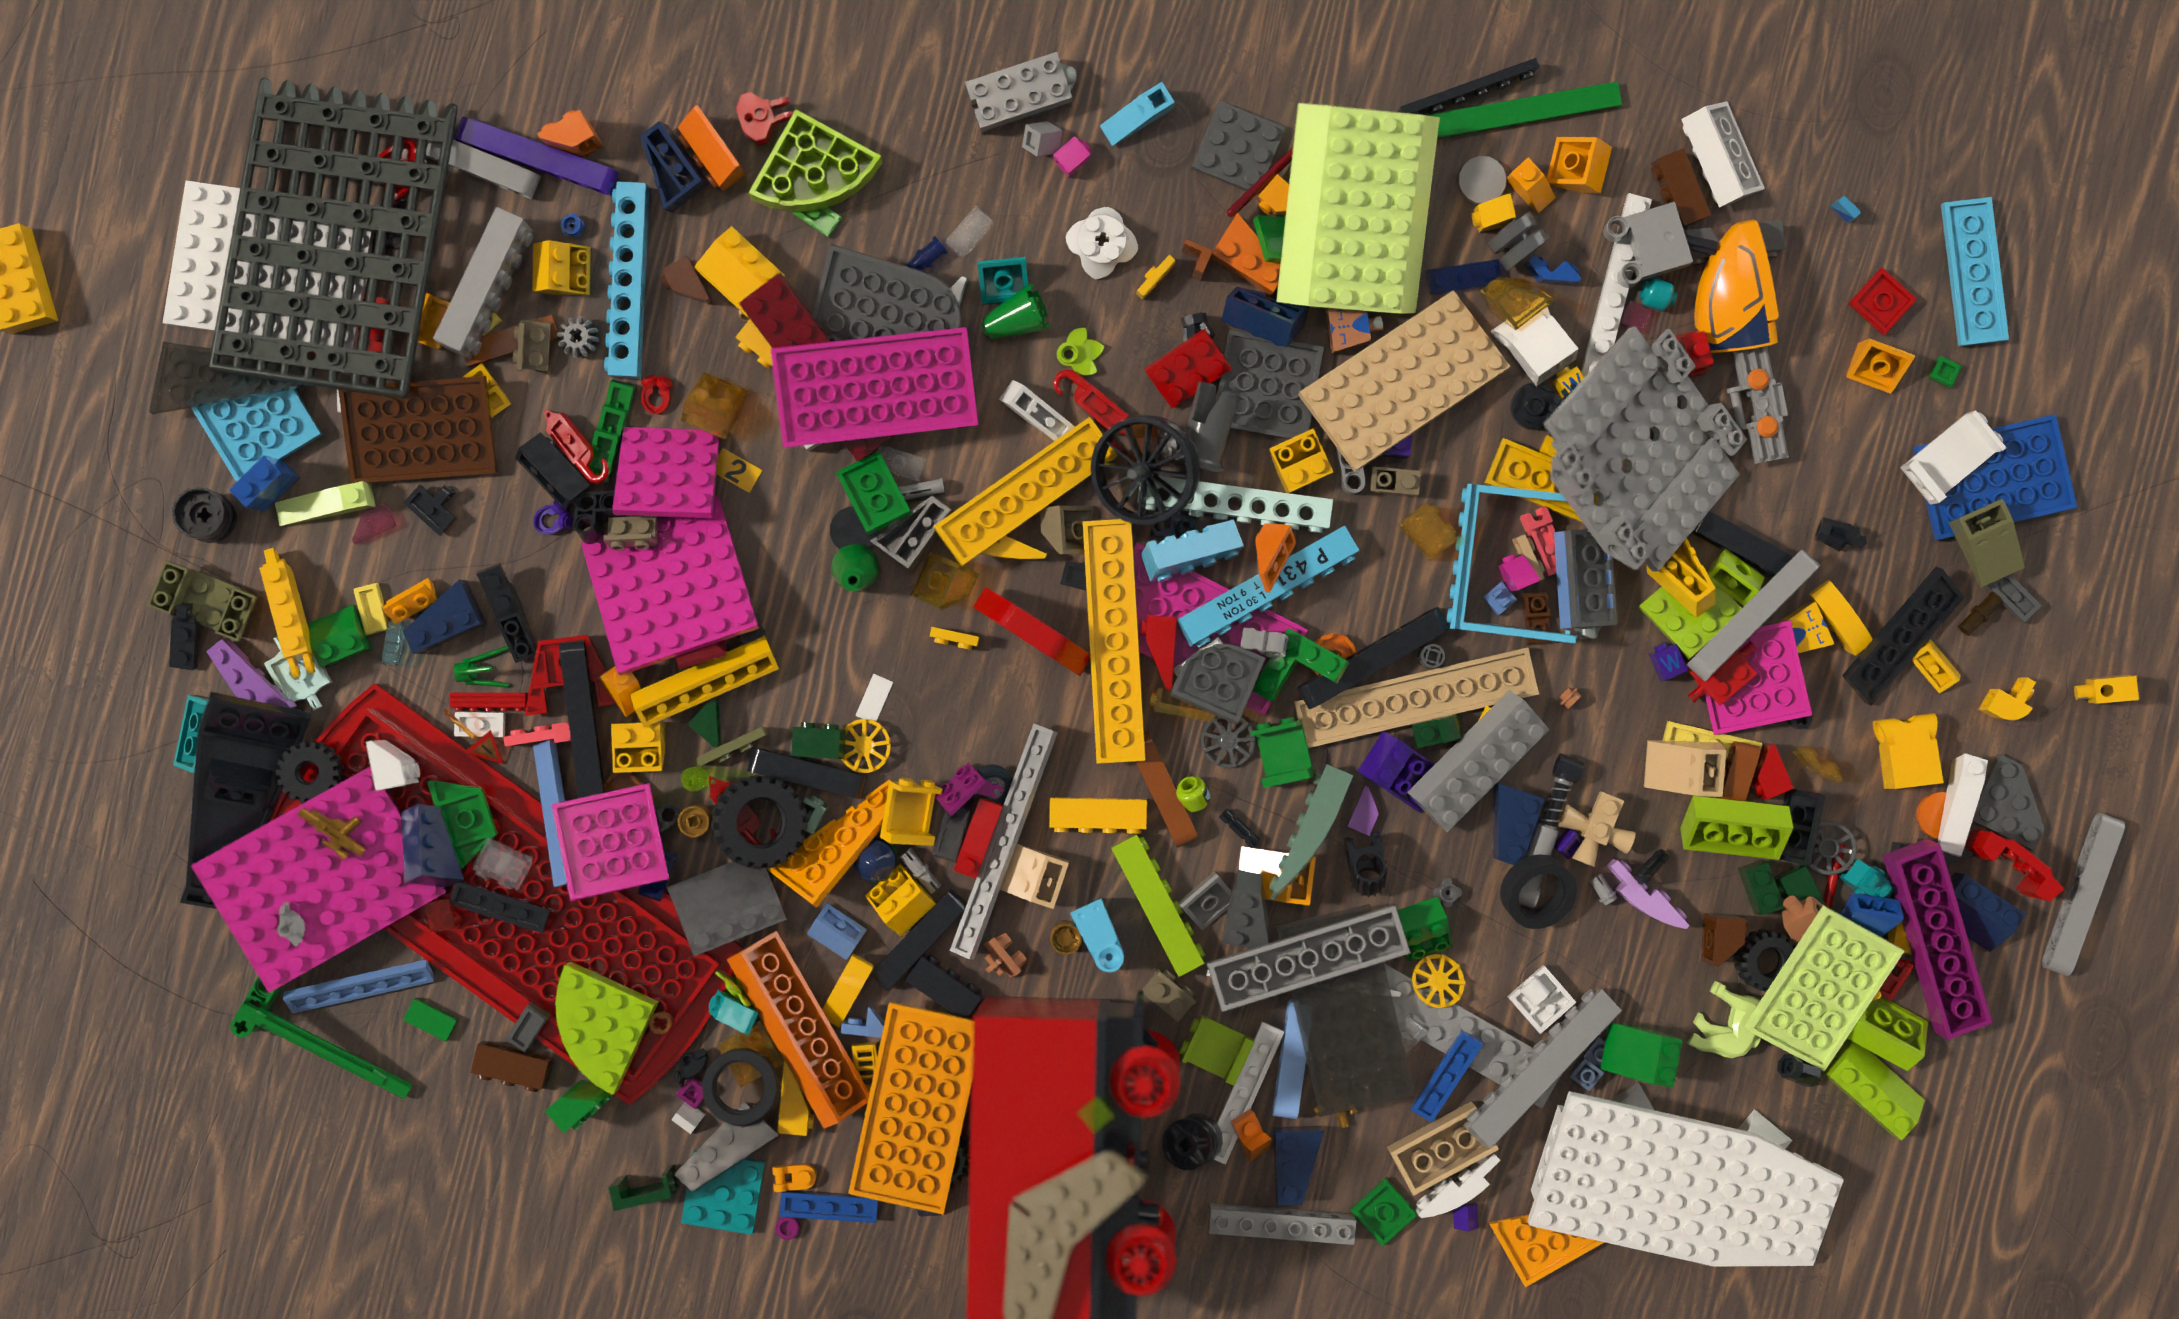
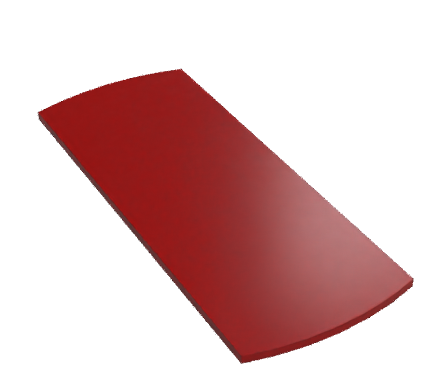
[268,683,744,1106]

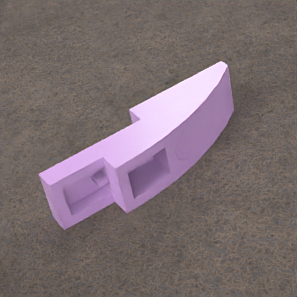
[1606,858,1689,929]

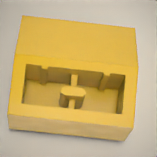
[532,240,591,296]
[1269,429,1333,494]
[611,722,666,773]
[865,863,936,937]

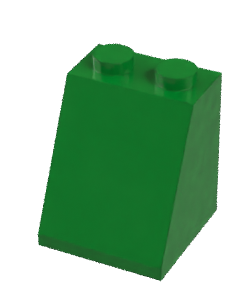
[1600,1022,1683,1088]

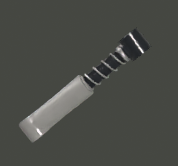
[1519,753,1584,909]

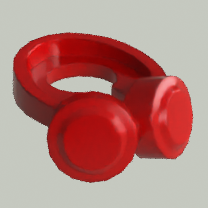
[641,375,673,414]

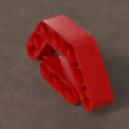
[973,587,1091,676]

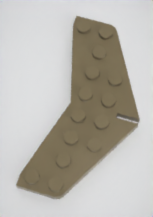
[1004,1151,1147,1319]

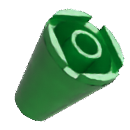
[981,284,1051,339]
[831,544,880,591]

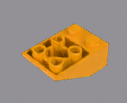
[1239,846,1316,906]

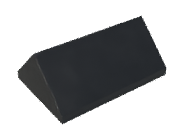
[1779,789,1826,866]

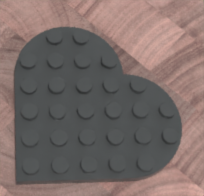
[812,244,961,342]

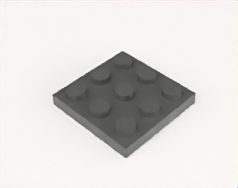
[1192,101,1286,196]

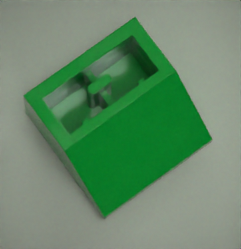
[1397,896,1453,962]
[544,1080,612,1133]

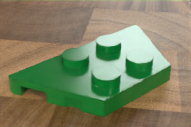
[427,780,498,869]

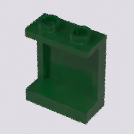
[608,1165,681,1211]

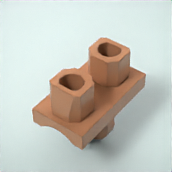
[983,933,1027,978]

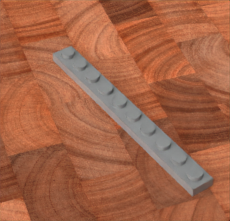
[950,724,1058,960]

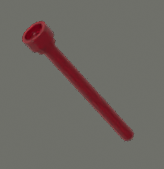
[1227,142,1294,217]

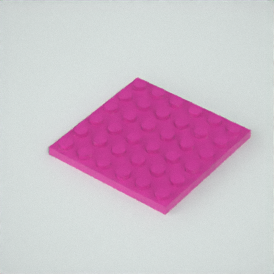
[581,496,759,676]

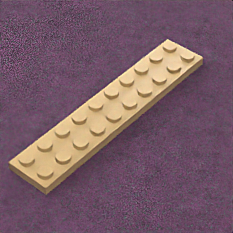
[1293,647,1539,748]

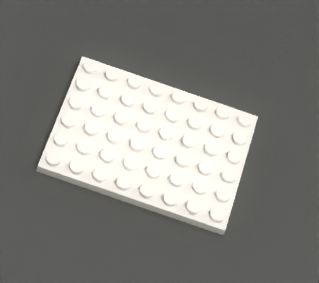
[163,181,375,349]

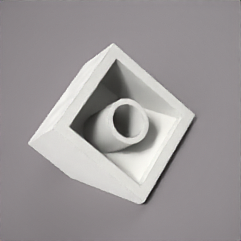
[366,740,420,791]

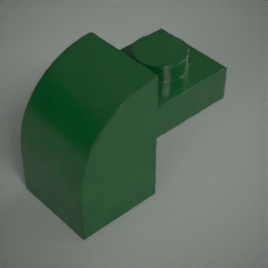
[1411,714,1463,748]

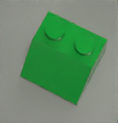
[309,605,373,668]

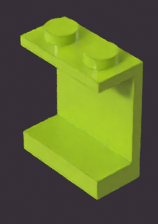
[1179,1014,1255,1086]

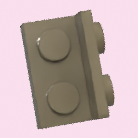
[513,319,551,371]
[603,516,658,551]
[1141,969,1197,1022]

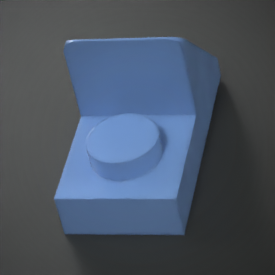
[841,1004,885,1038]

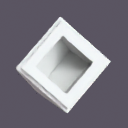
[672,1102,706,1134]

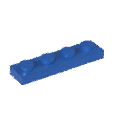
[1411,1030,1483,1123]
[780,1191,878,1223]

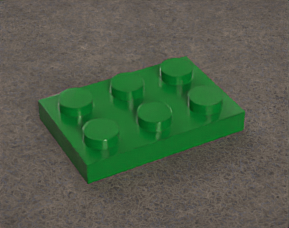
[836,451,911,535]

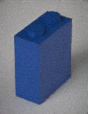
[229,455,300,511]

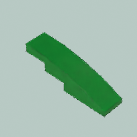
[589,379,636,482]

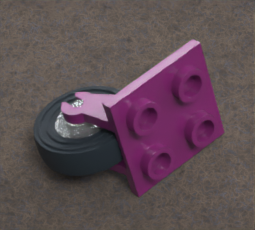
[935,762,1013,816]

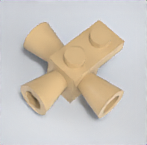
[1558,791,1636,867]

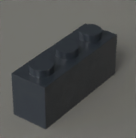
[515,432,591,510]
[905,954,982,1018]

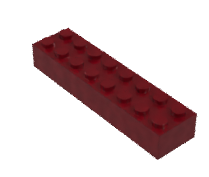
[739,273,893,462]

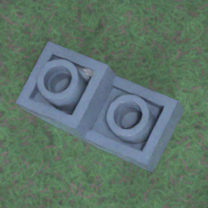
[1570,1036,1605,1091]

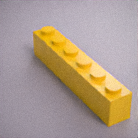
[630,636,779,727]

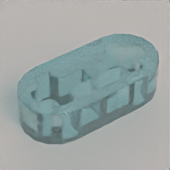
[382,620,405,667]

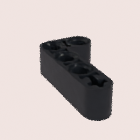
[573,491,668,544]

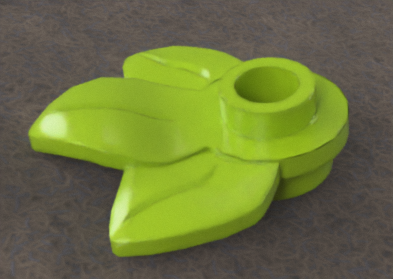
[1057,328,1104,376]
[715,970,752,1007]

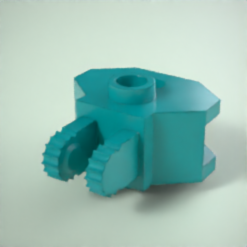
[1840,859,1893,898]

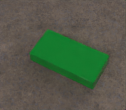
[403,998,459,1042]

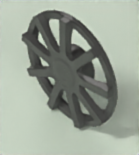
[1201,716,1255,768]
[1809,821,1857,875]

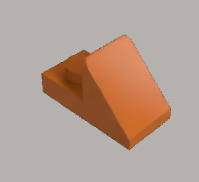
[1230,1109,1272,1162]

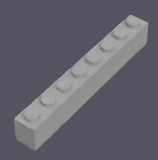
[1463,989,1622,1148]

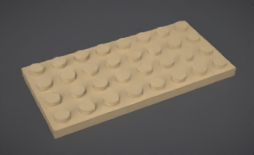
[1298,290,1511,472]

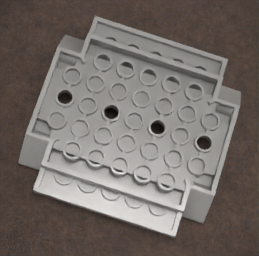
[1544,327,1747,572]

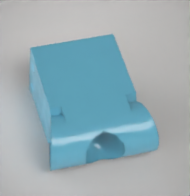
[1070,898,1124,973]

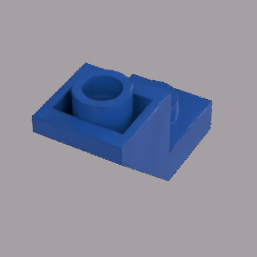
[1524,255,1582,286]

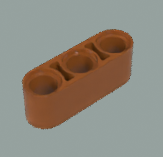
[1715,741,1760,802]

